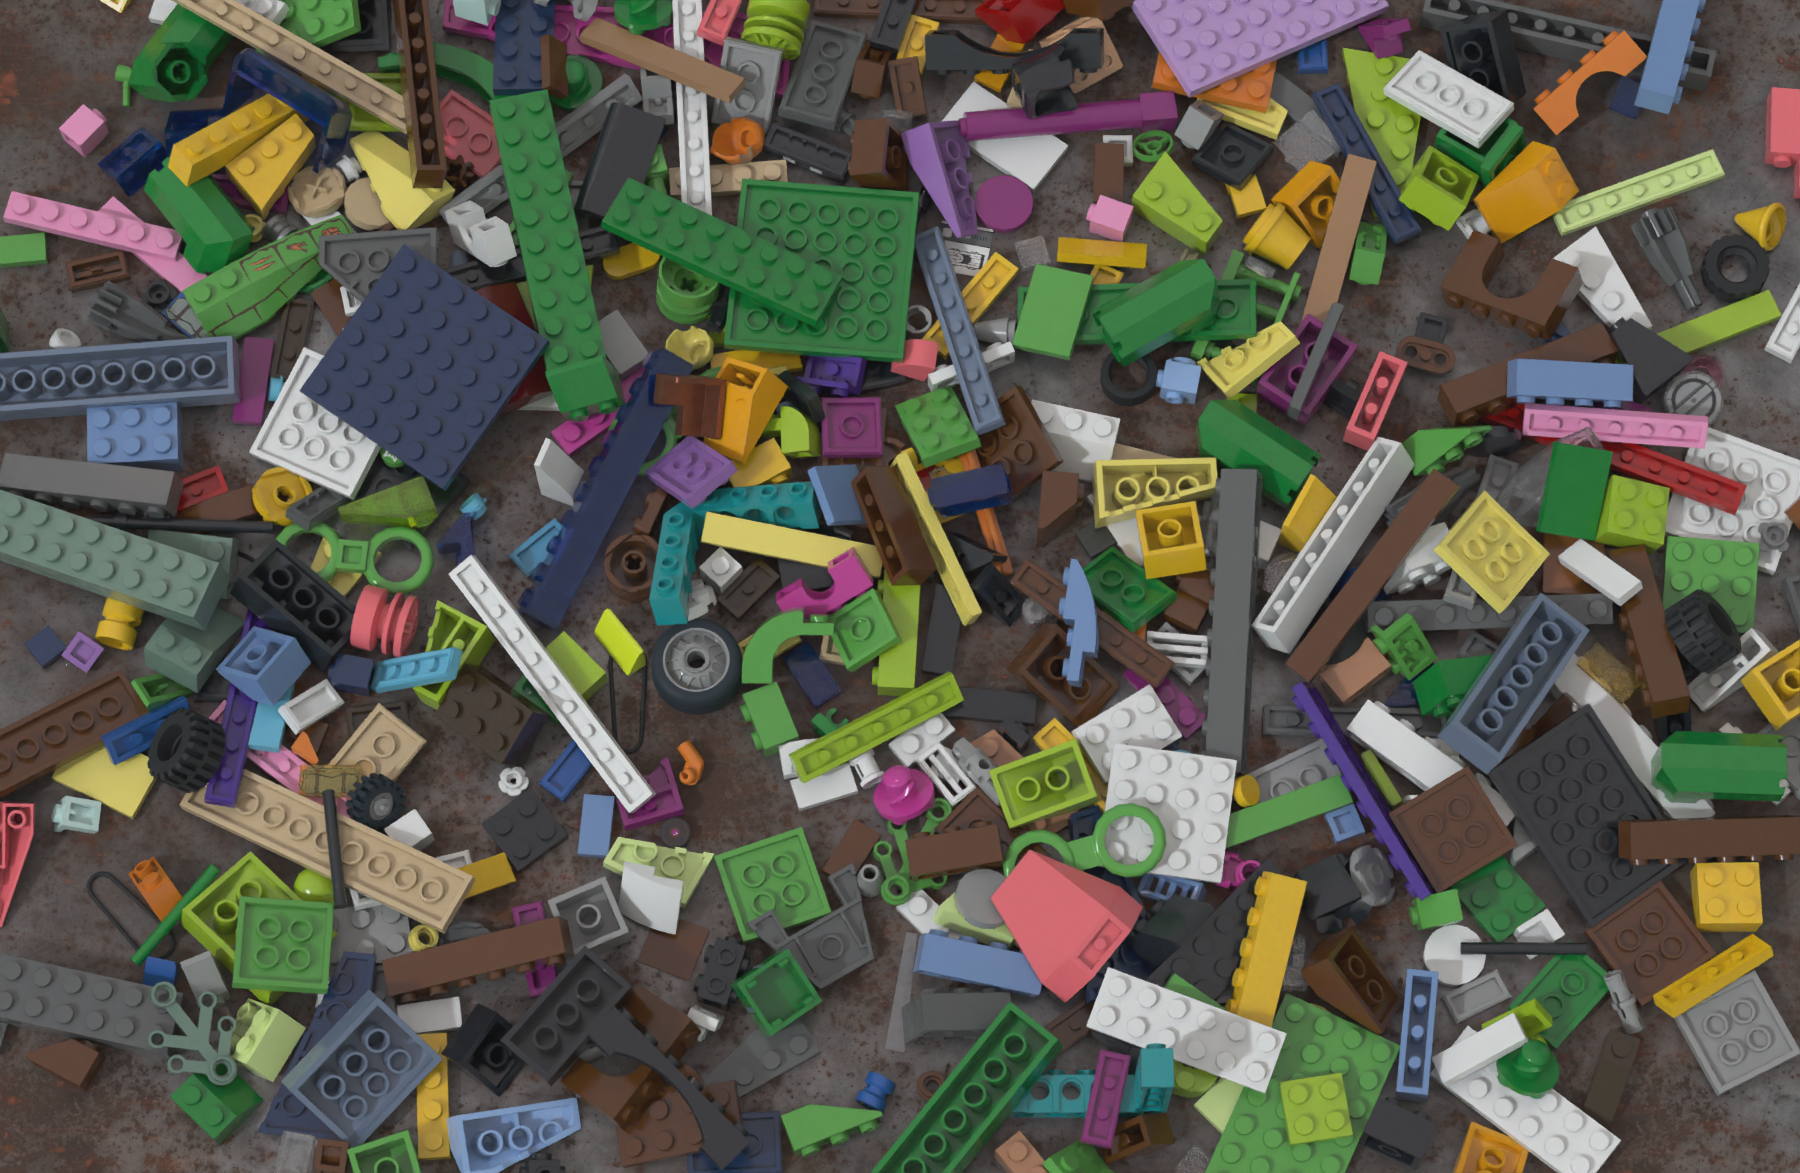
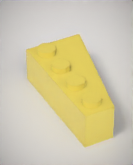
[1091,458,1217,529]

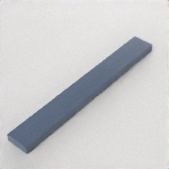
[914,226,1006,436]

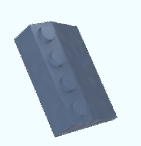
[281,989,443,1148]

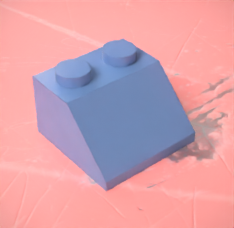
[216,626,311,706]

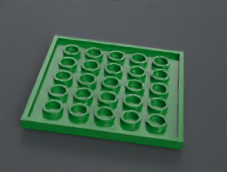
[724,178,919,363]

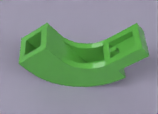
[742,607,835,684]

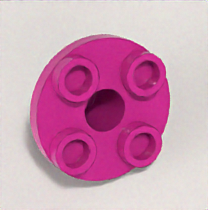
[873,765,935,825]

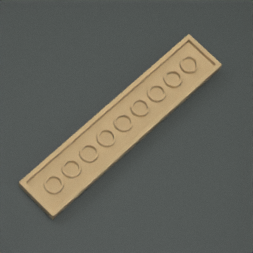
[179,769,475,934]

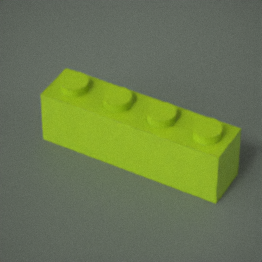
[872,570,921,696]

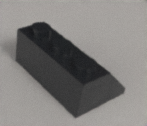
[1439,10,1526,103]

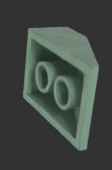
[148,530,240,599]
[144,606,245,693]

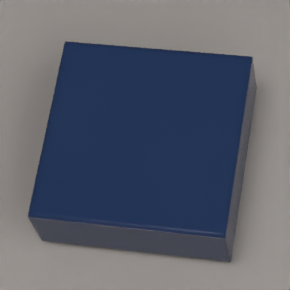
[24,625,66,669]

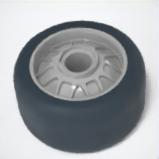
[651,618,743,715]

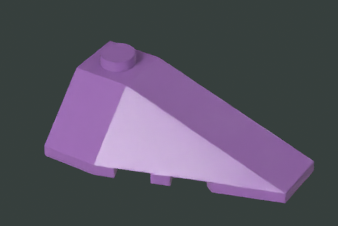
[901,120,978,238]

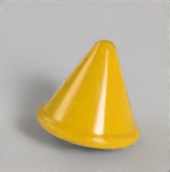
[1734,202,1786,251]

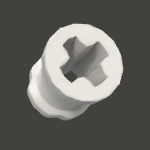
[848,749,884,789]

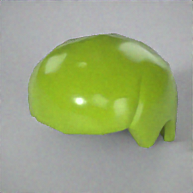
[293,868,334,903]

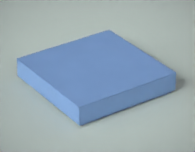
[808,464,867,526]

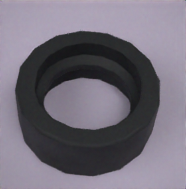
[1100,352,1157,406]

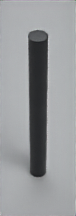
[322,789,347,909]
[1460,942,1587,955]

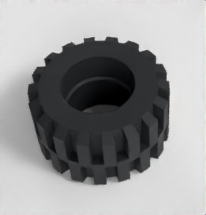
[1664,589,1742,674]
[147,708,226,793]

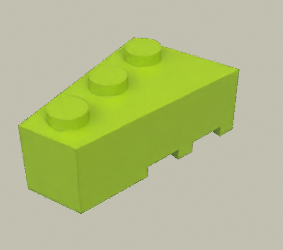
[1131,151,1223,256]
[413,600,496,710]

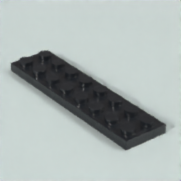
[1090,858,1305,1075]

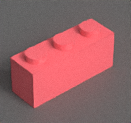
[1343,351,1408,451]

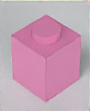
[59,104,109,158]
[1086,195,1134,242]

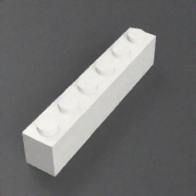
[1345,700,1515,827]

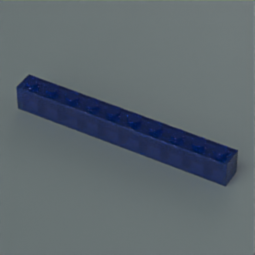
[518,348,694,630]

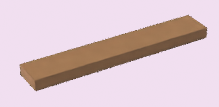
[580,17,745,104]
[1301,154,1377,323]

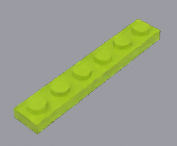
[788,672,964,783]

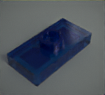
[783,642,842,709]

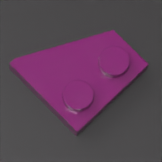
[616,758,685,831]

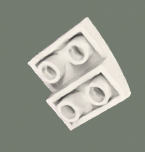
[618,861,684,935]

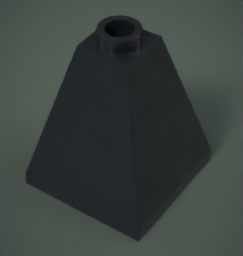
[1609,317,1693,404]

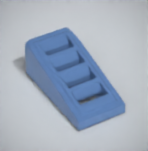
[1136,873,1207,903]

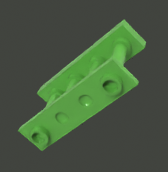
[1190,249,1303,388]

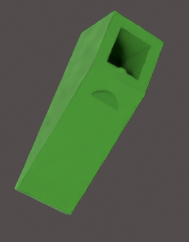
[1402,425,1492,476]
[781,1104,883,1157]

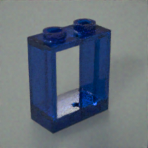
[927,463,1014,518]

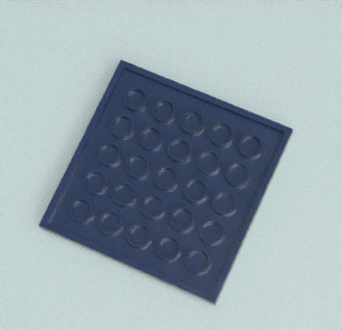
[299,244,550,491]

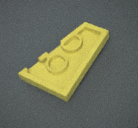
[1197,98,1288,140]
[1196,321,1300,400]

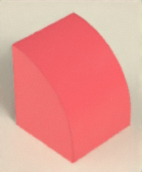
[891,339,939,382]

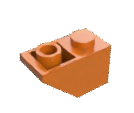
[128,856,182,922]

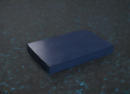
[687,1111,783,1173]

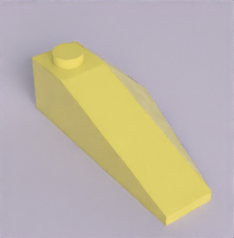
[349,131,455,230]

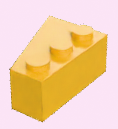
[225,114,316,221]

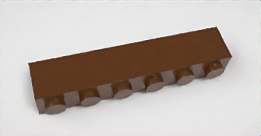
[1437,322,1618,427]
[1608,544,1690,718]
[1618,815,1800,865]
[382,916,575,1003]

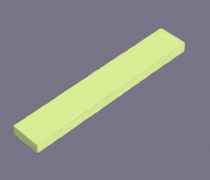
[1552,149,1725,237]

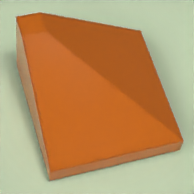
[291,731,321,771]

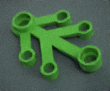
[873,798,951,906]

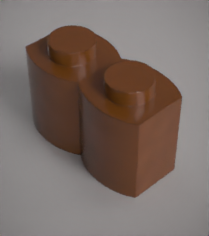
[1163,570,1215,635]

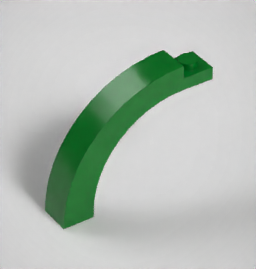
[377,43,514,104]

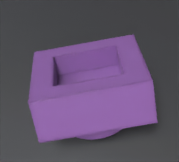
[61,630,105,673]

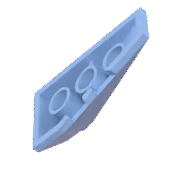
[446,1097,581,1173]

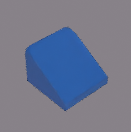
[143,956,180,987]

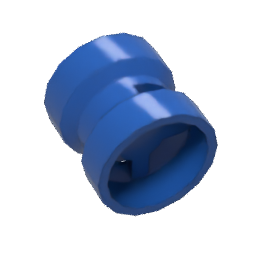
[855,1071,896,1114]

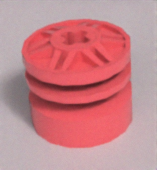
[350,584,420,658]

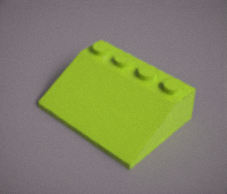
[181,851,337,1006]

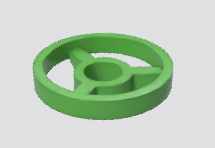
[1132,130,1174,162]

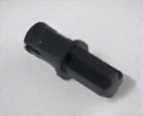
[707,286,730,334]

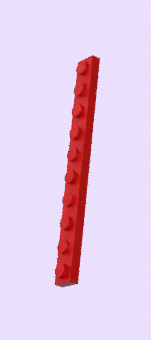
[1478,404,1747,515]

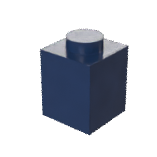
[328,653,376,697]

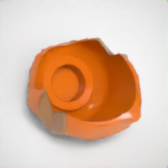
[709,116,765,165]

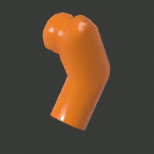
[677,740,705,786]

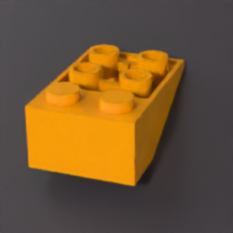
[703,357,788,464]

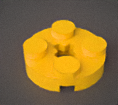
[252,467,313,526]

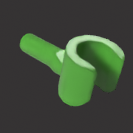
[115,65,132,107]

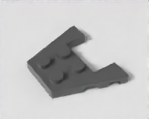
[747,863,874,990]

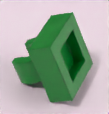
[811,707,849,737]

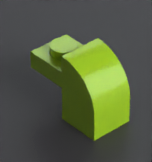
[761,406,821,459]

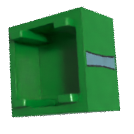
[730,948,822,1036]

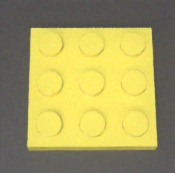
[1433,490,1550,614]

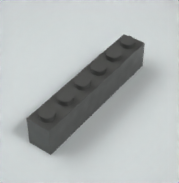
[0,453,184,518]

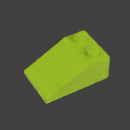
[989,739,1100,829]

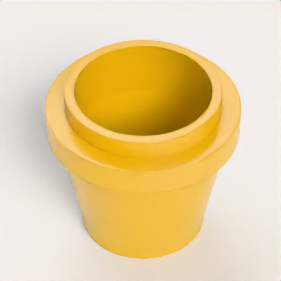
[1242,202,1311,270]

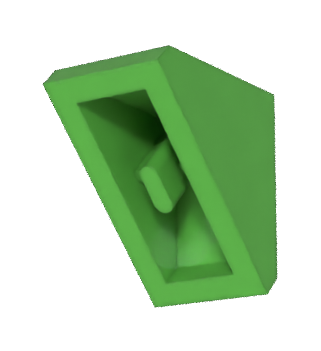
[131,673,194,712]

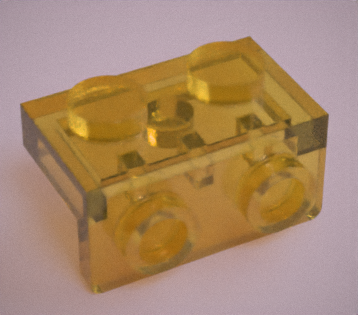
[1577,642,1642,704]

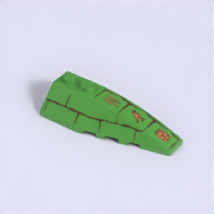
[182,214,354,340]

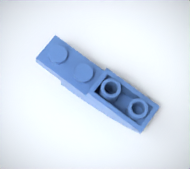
[1059,559,1099,687]

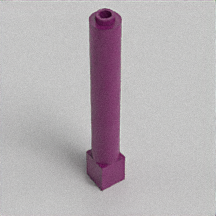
[958,91,1178,141]

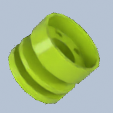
[741,0,810,61]

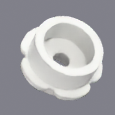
[336,155,362,183]
[498,767,529,796]

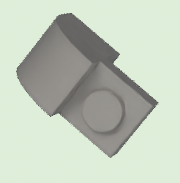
[640,67,674,125]

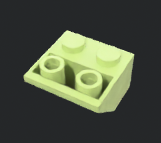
[216,998,306,1082]

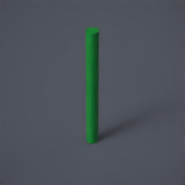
[130,863,221,966]

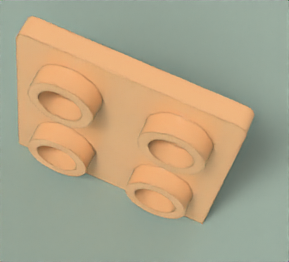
[1039,17,1123,94]

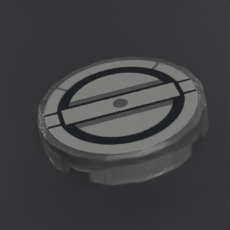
[1663,371,1724,426]

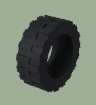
[1701,234,1770,303]

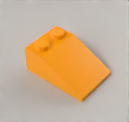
[1473,141,1579,244]
[1452,1121,1529,1173]

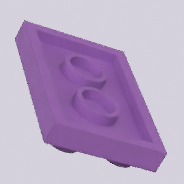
[645,436,738,509]

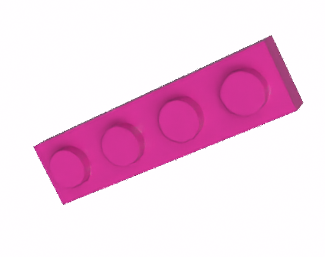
[551,364,656,458]

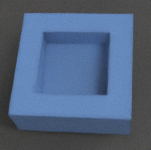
[1324,804,1365,845]

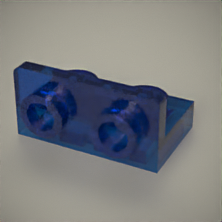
[97,126,170,197]

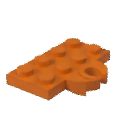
[1151,52,1277,114]

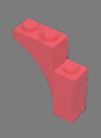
[1765,87,1800,199]

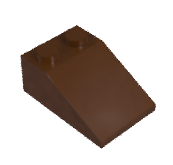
[1006,623,1120,728]
[1300,926,1404,1034]

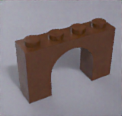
[1440,230,1583,341]
[560,983,701,1131]

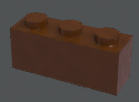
[905,821,1004,881]

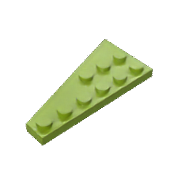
[1342,48,1421,223]

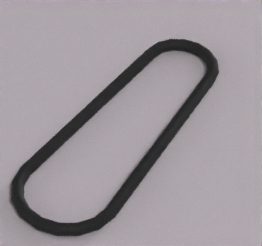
[608,652,647,754]
[86,871,176,960]

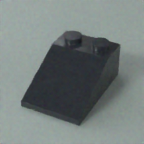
[331,0,391,53]

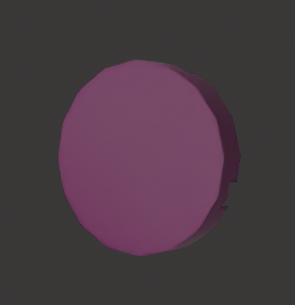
[975,175,1034,234]

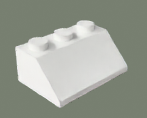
[1031,399,1120,483]

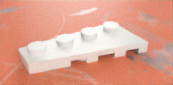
[1553,226,1652,330]

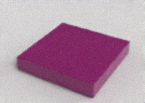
[820,397,883,458]

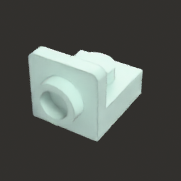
[51,796,102,834]

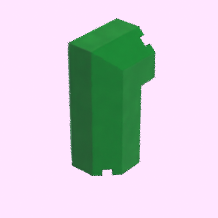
[128,4,233,102]
[144,156,254,274]
[1092,259,1220,367]
[1195,400,1321,510]
[1651,731,1787,803]

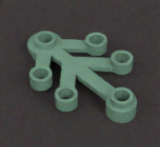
[147,981,237,1086]

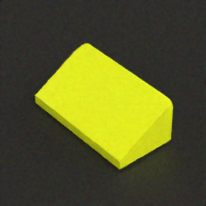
[594,608,646,676]

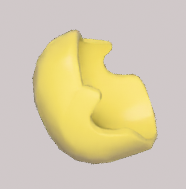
[665,326,714,370]

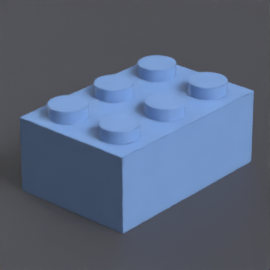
[87,402,184,471]

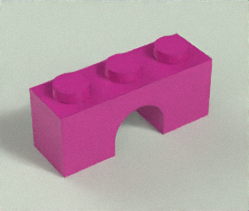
[776,547,873,619]

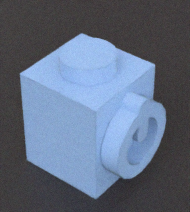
[1155,357,1202,404]

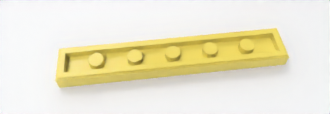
[890,452,982,626]
[700,512,882,578]

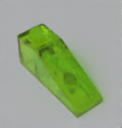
[338,475,439,528]

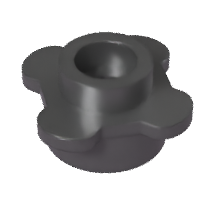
[1758,522,1789,552]

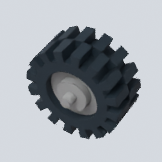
[346,773,406,833]

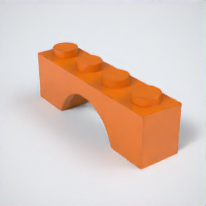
[1533,29,1647,135]

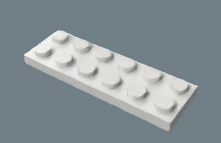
[1086,967,1287,1094]
[1430,1026,1621,1173]

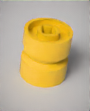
[94,597,145,650]

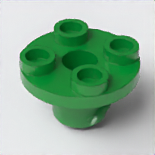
[614,0,672,35]
[549,55,603,111]
[1496,1038,1559,1099]

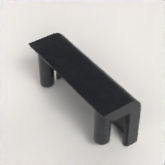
[574,102,666,220]

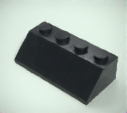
[230,539,356,672]

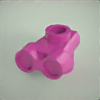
[1215,850,1260,889]

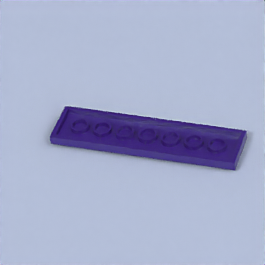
[1292,682,1436,901]

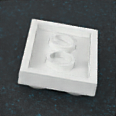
[1071,684,1182,784]

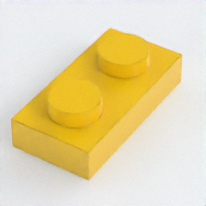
[896,15,939,78]

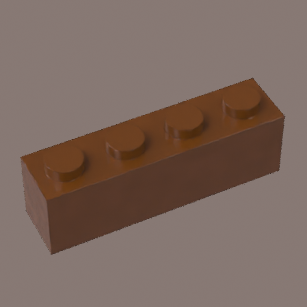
[851,466,936,586]

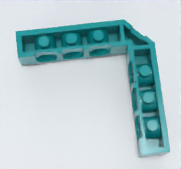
[649,481,822,626]
[1008,1043,1174,1118]

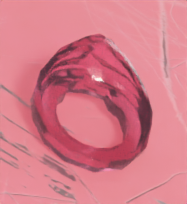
[1683,355,1723,390]

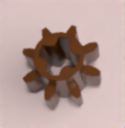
[445,155,477,194]

